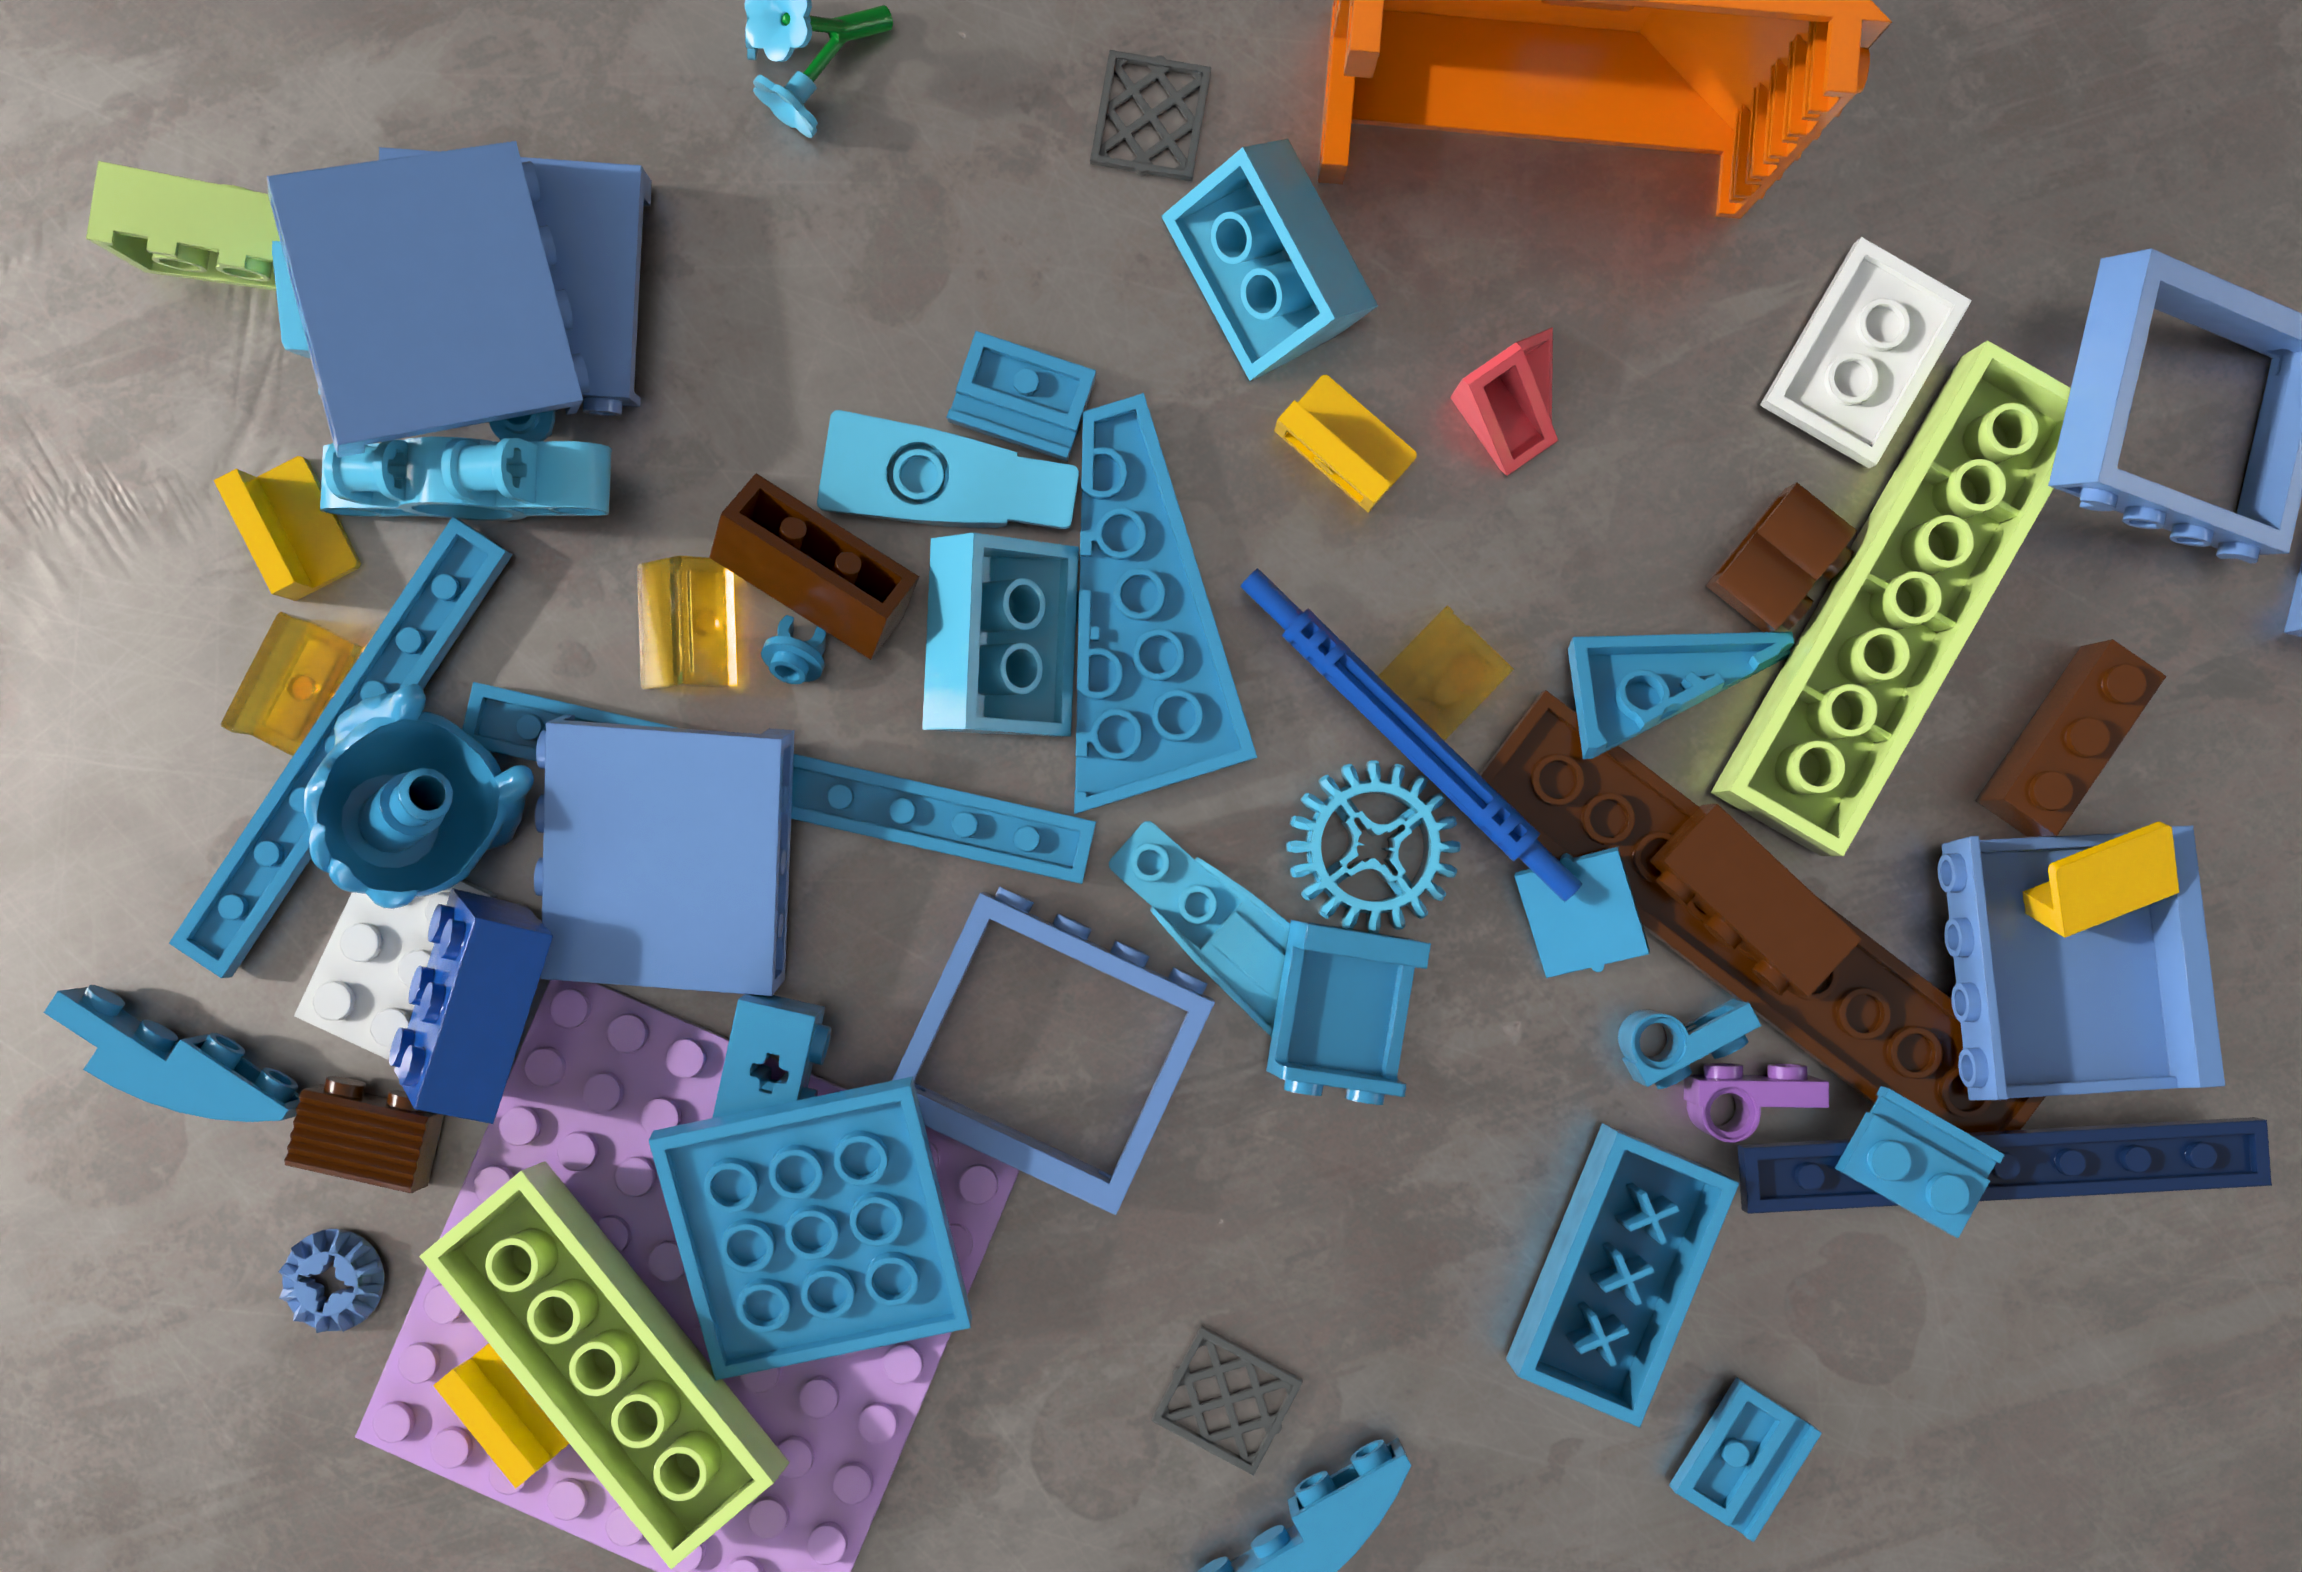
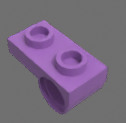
[1684,1063,1829,1143]

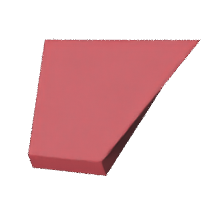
[1450,327,1559,476]

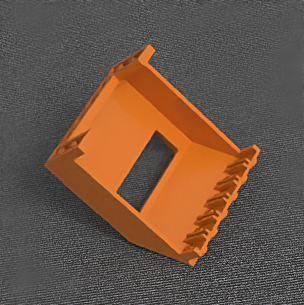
[1318,0,1892,219]

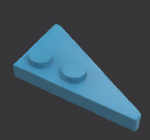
[1568,632,1794,759]

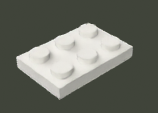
[1760,237,1972,468]
[294,880,497,1060]

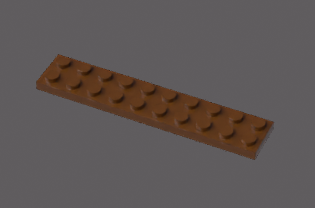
[1479,690,2046,1133]

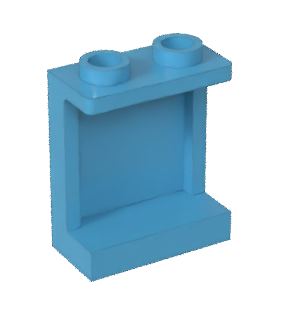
[1266,920,1431,1105]

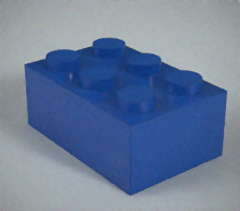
[389,888,553,1124]

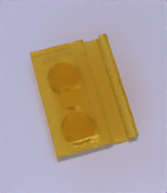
[1378,605,1514,741]

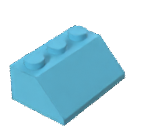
[1161,139,1378,381]
[922,533,1079,737]

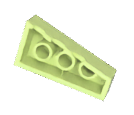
[86,161,280,291]

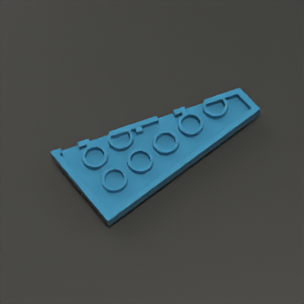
[1074,393,1257,814]

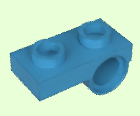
[1618,999,1762,1089]

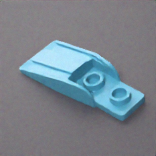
[817,410,1079,529]
[1109,821,1290,1037]

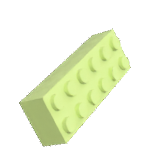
[419,1161,790,1569]

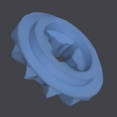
[278,1229,384,1333]

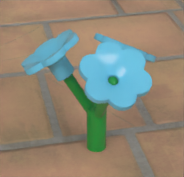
[744,0,893,138]

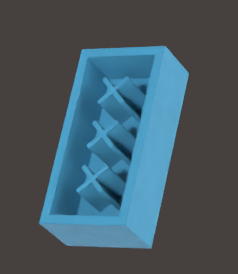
[1506,1123,1739,1428]

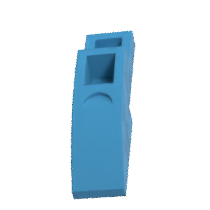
[43,985,300,1122]
[1198,1438,1411,1572]

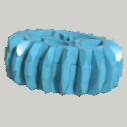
[1286,760,1461,933]

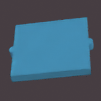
[1515,846,1650,978]

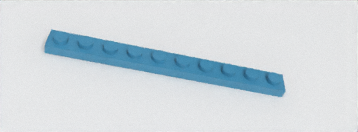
[462,682,1097,884]

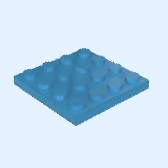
[648,1077,972,1380]

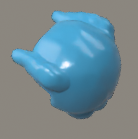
[304,684,534,909]

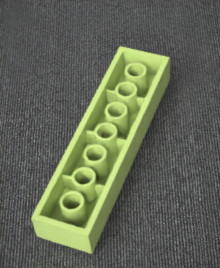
[1711,340,2071,856]

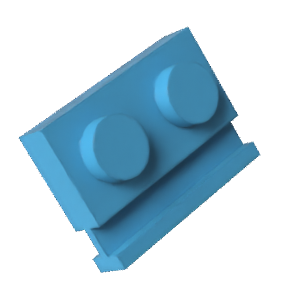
[946,331,1097,462]
[1835,1086,2005,1238]
[1669,1377,1822,1542]

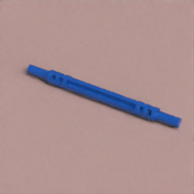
[1240,568,1582,902]

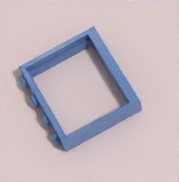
[2048,248,2302,564]
[892,886,1215,1215]

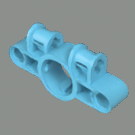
[320,436,612,521]

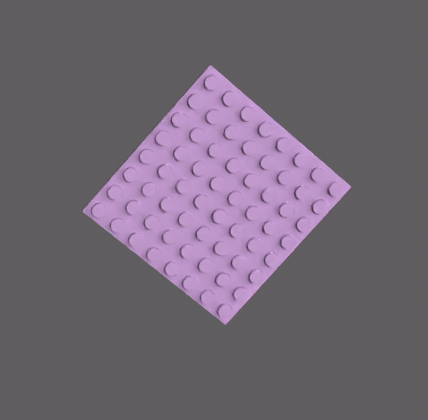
[355,980,1020,1572]

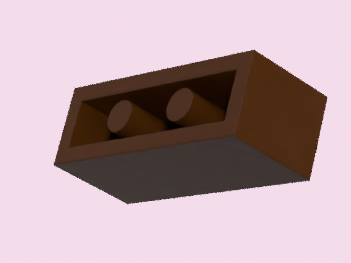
[709,473,920,660]
[1975,639,2166,837]
[1649,804,1862,997]

